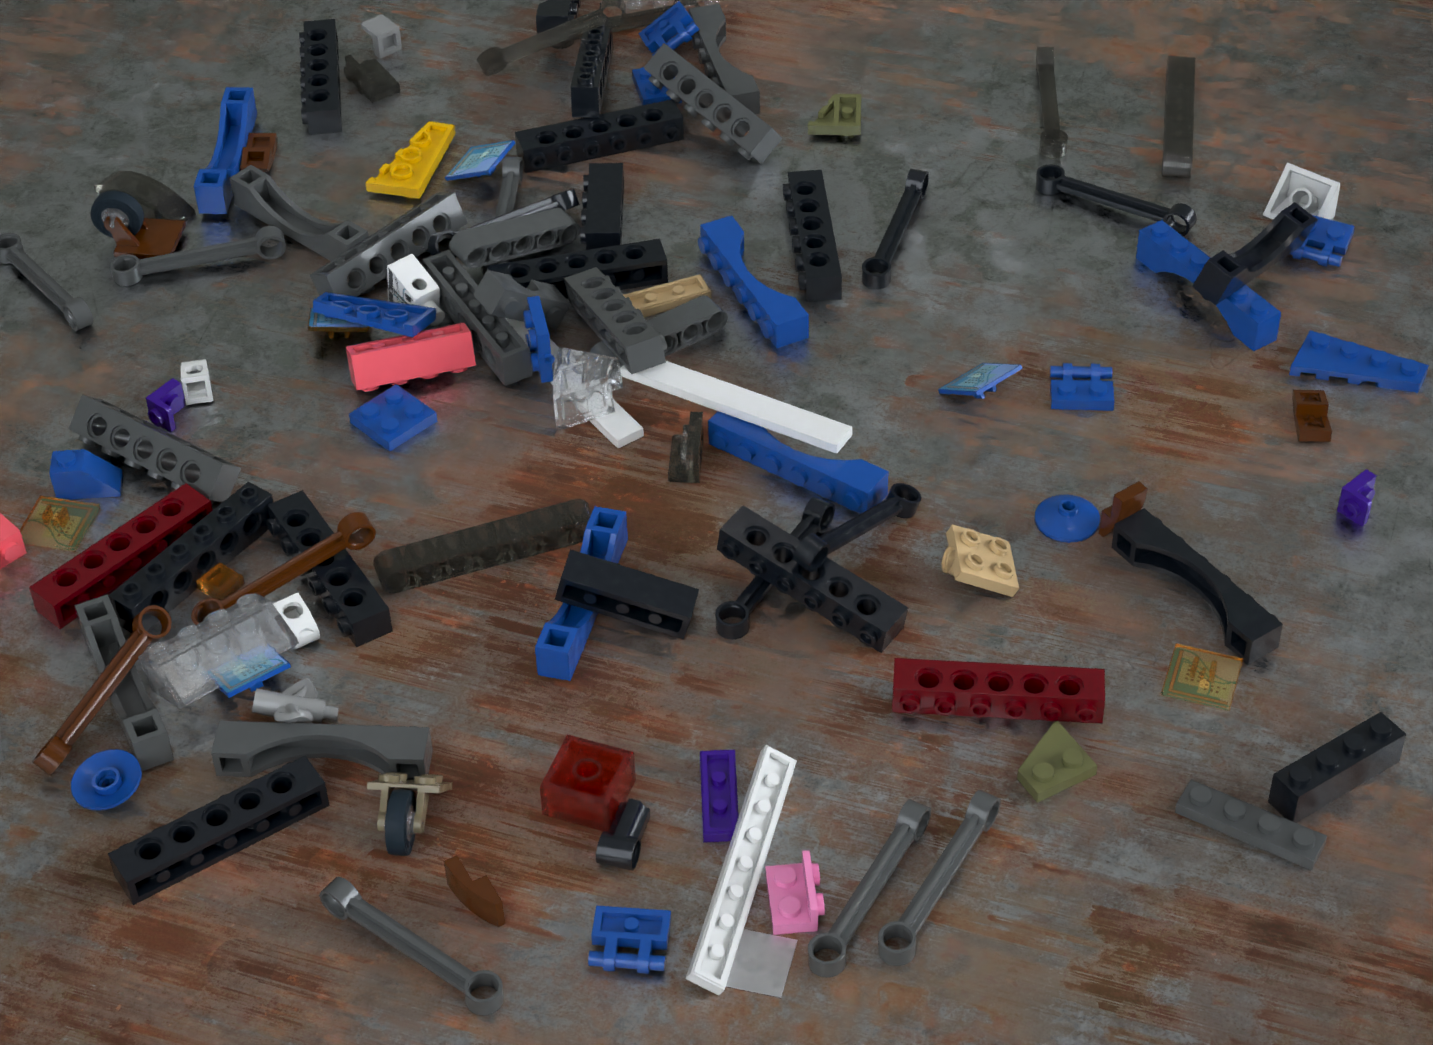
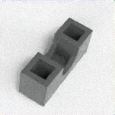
[473,270,571,329]

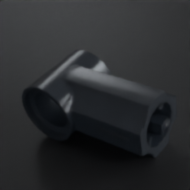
[596,798,650,871]

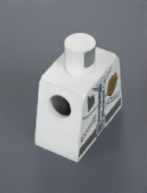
[387,254,445,326]

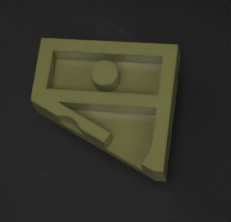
[808,94,861,136]
[1017,721,1097,803]

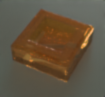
[196,562,245,601]

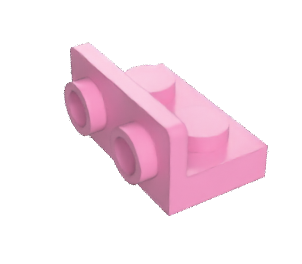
[765,850,825,935]

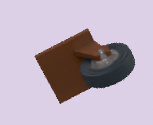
[90,190,186,259]

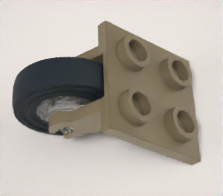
[367,772,453,856]

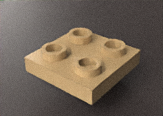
[941,524,1019,597]

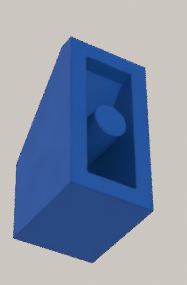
[49,449,124,501]

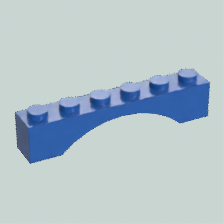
[194,87,258,215]
[698,215,809,348]
[1136,220,1281,351]
[708,411,889,514]
[535,506,628,681]

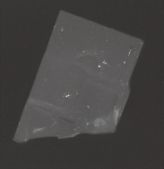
[553,348,623,430]

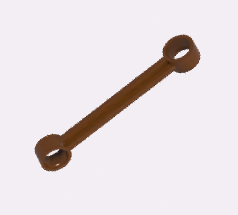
[191,512,376,637]
[32,605,172,775]

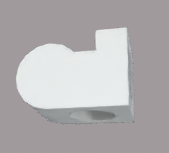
[181,359,214,405]
[271,593,320,650]

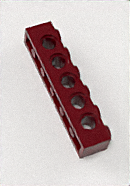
[29,483,213,629]
[892,658,1105,723]

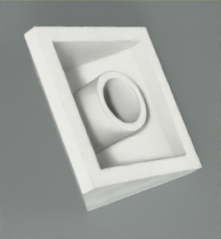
[1263,162,1340,220]

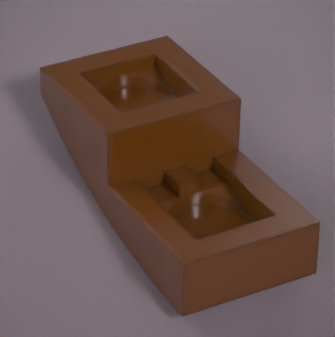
[240,133,278,172]
[1292,389,1332,442]
[1099,481,1148,537]
[444,855,505,927]

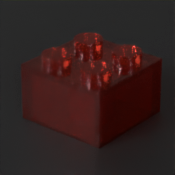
[540,735,636,831]

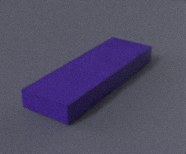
[700,749,739,843]

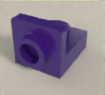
[146,378,186,432]
[1337,469,1377,526]

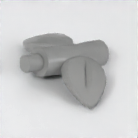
[252,678,339,724]

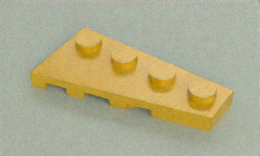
[366,121,456,199]

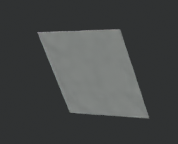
[726,929,798,998]

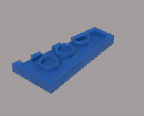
[313,292,436,337]
[1289,330,1429,393]

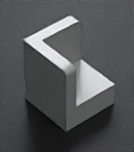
[361,14,402,59]

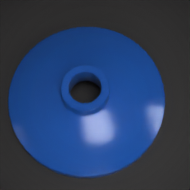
[1035,495,1100,543]
[71,749,142,811]

